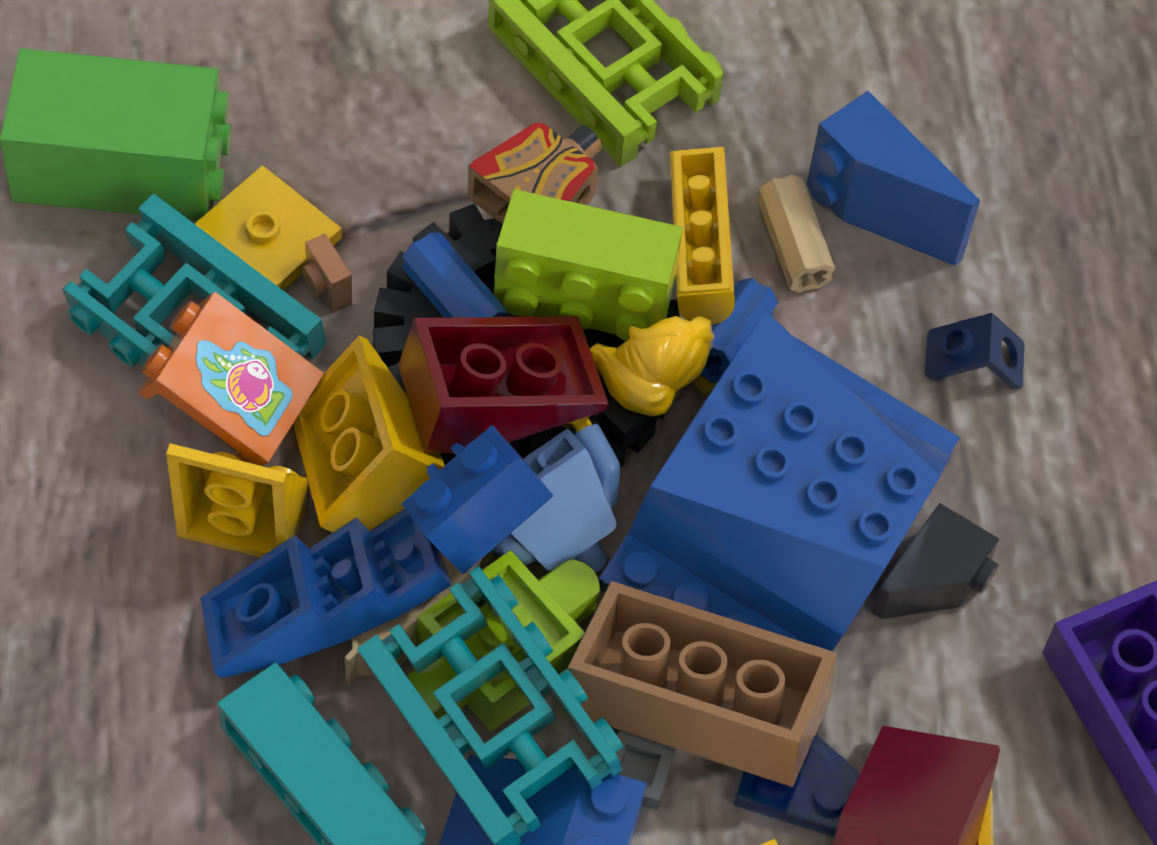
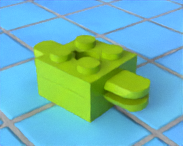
[406,550,600,732]

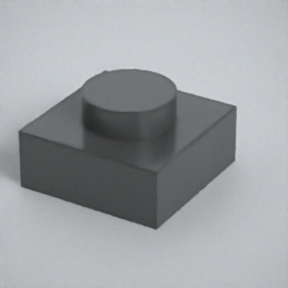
[616,730,676,810]

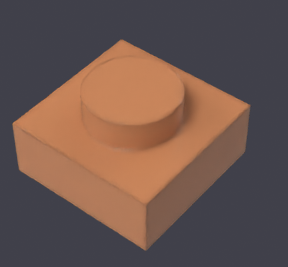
[301,233,352,313]

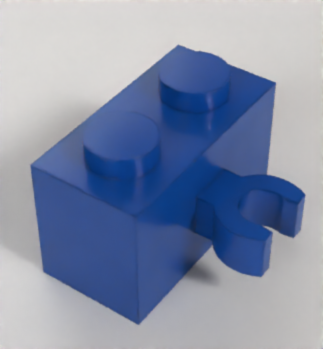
[401,425,554,574]

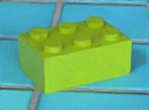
[494,189,683,341]

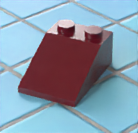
[398,316,608,453]
[833,726,1000,845]

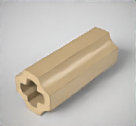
[757,174,835,293]

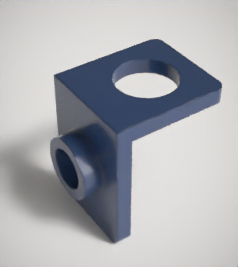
[925,313,1025,390]

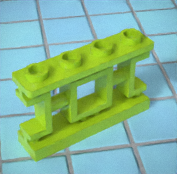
[488,0,723,167]

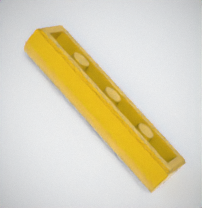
[670,147,735,325]

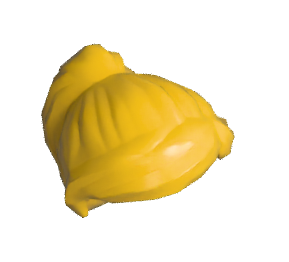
[590,316,715,417]

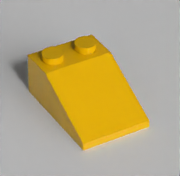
[293,335,445,532]
[166,443,309,558]

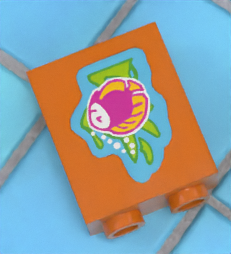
[138,291,324,466]

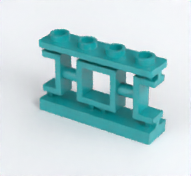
[62,193,327,368]
[357,566,624,845]

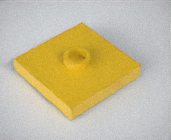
[195,165,342,291]

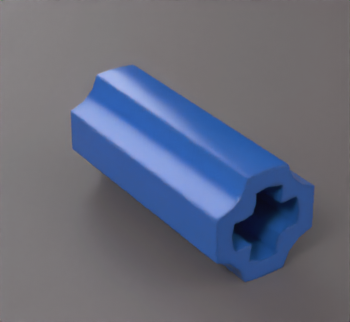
[402,233,509,318]
[700,278,779,383]

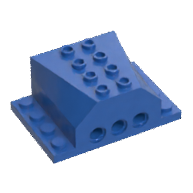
[599,310,960,651]

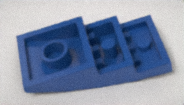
[200,509,451,679]

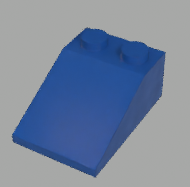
[806,91,980,265]
[439,755,647,845]

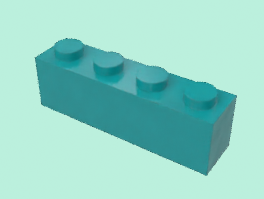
[217,662,427,845]

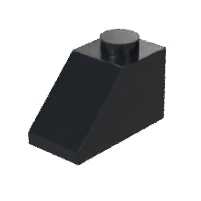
[872,503,999,619]

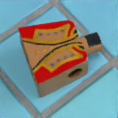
[467,123,602,225]

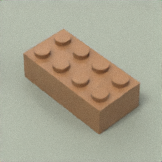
[568,581,838,787]

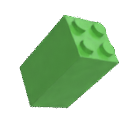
[0,48,232,221]

